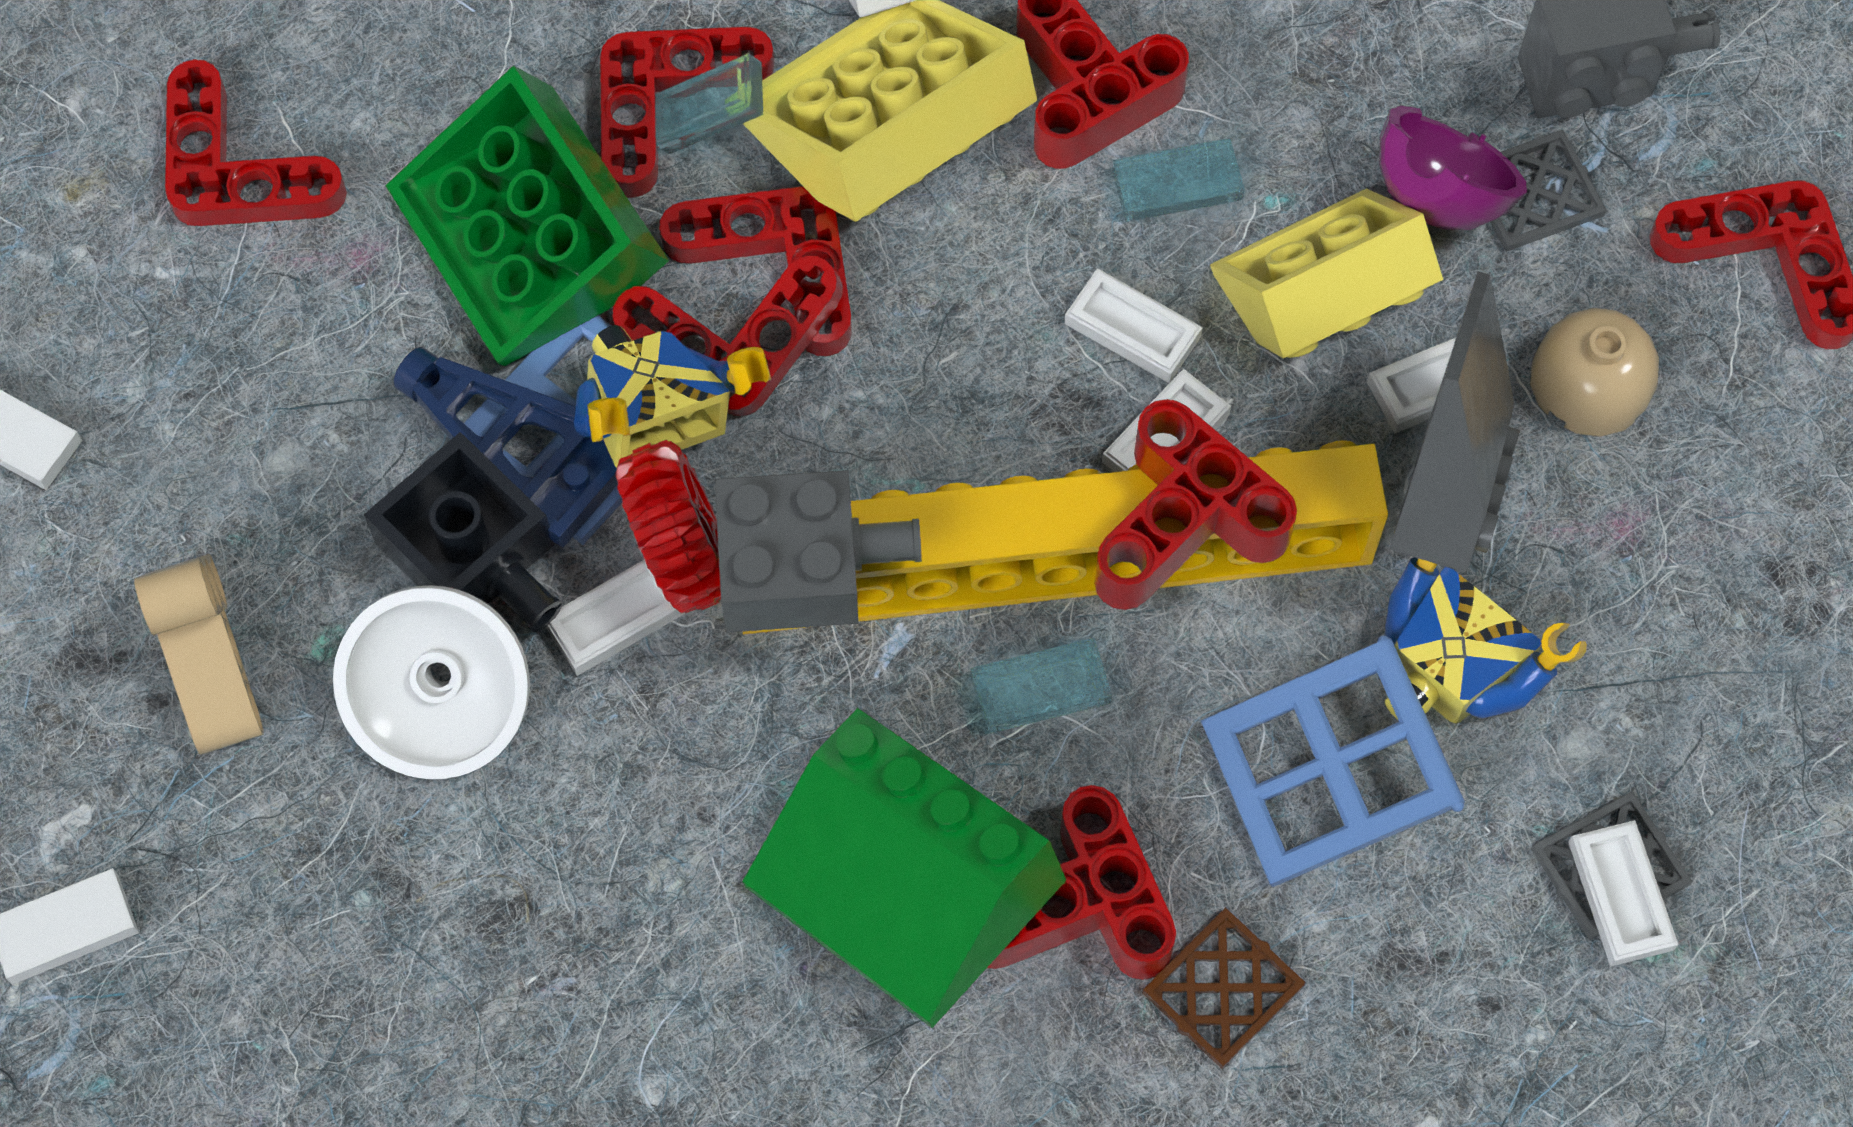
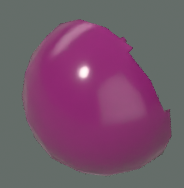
[1379,105,1527,230]

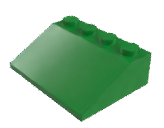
[385,65,669,366]
[742,708,1066,1028]

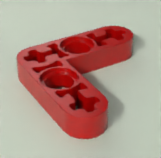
[600,27,775,198]
[165,59,347,226]
[1649,181,1853,349]
[659,186,852,356]
[613,256,843,416]

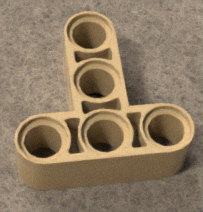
[134,554,264,755]

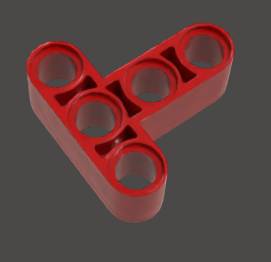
[1016,0,1189,169]
[1094,399,1297,610]
[987,785,1176,980]

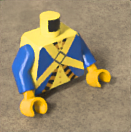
[574,325,771,468]
[1384,557,1587,723]

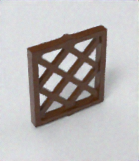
[1142,907,1306,1070]

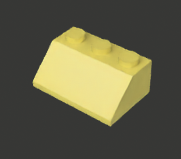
[1210,188,1443,359]

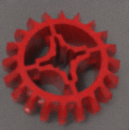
[615,439,721,613]

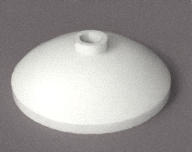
[333,585,530,779]

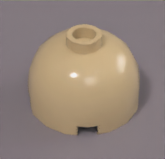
[1530,308,1659,437]

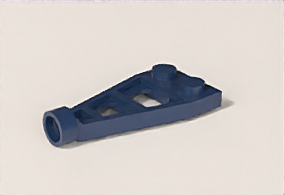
[394,347,618,548]

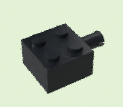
[364,432,562,632]

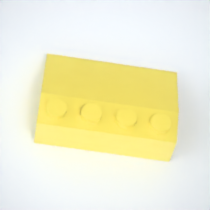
[728,0,1037,222]

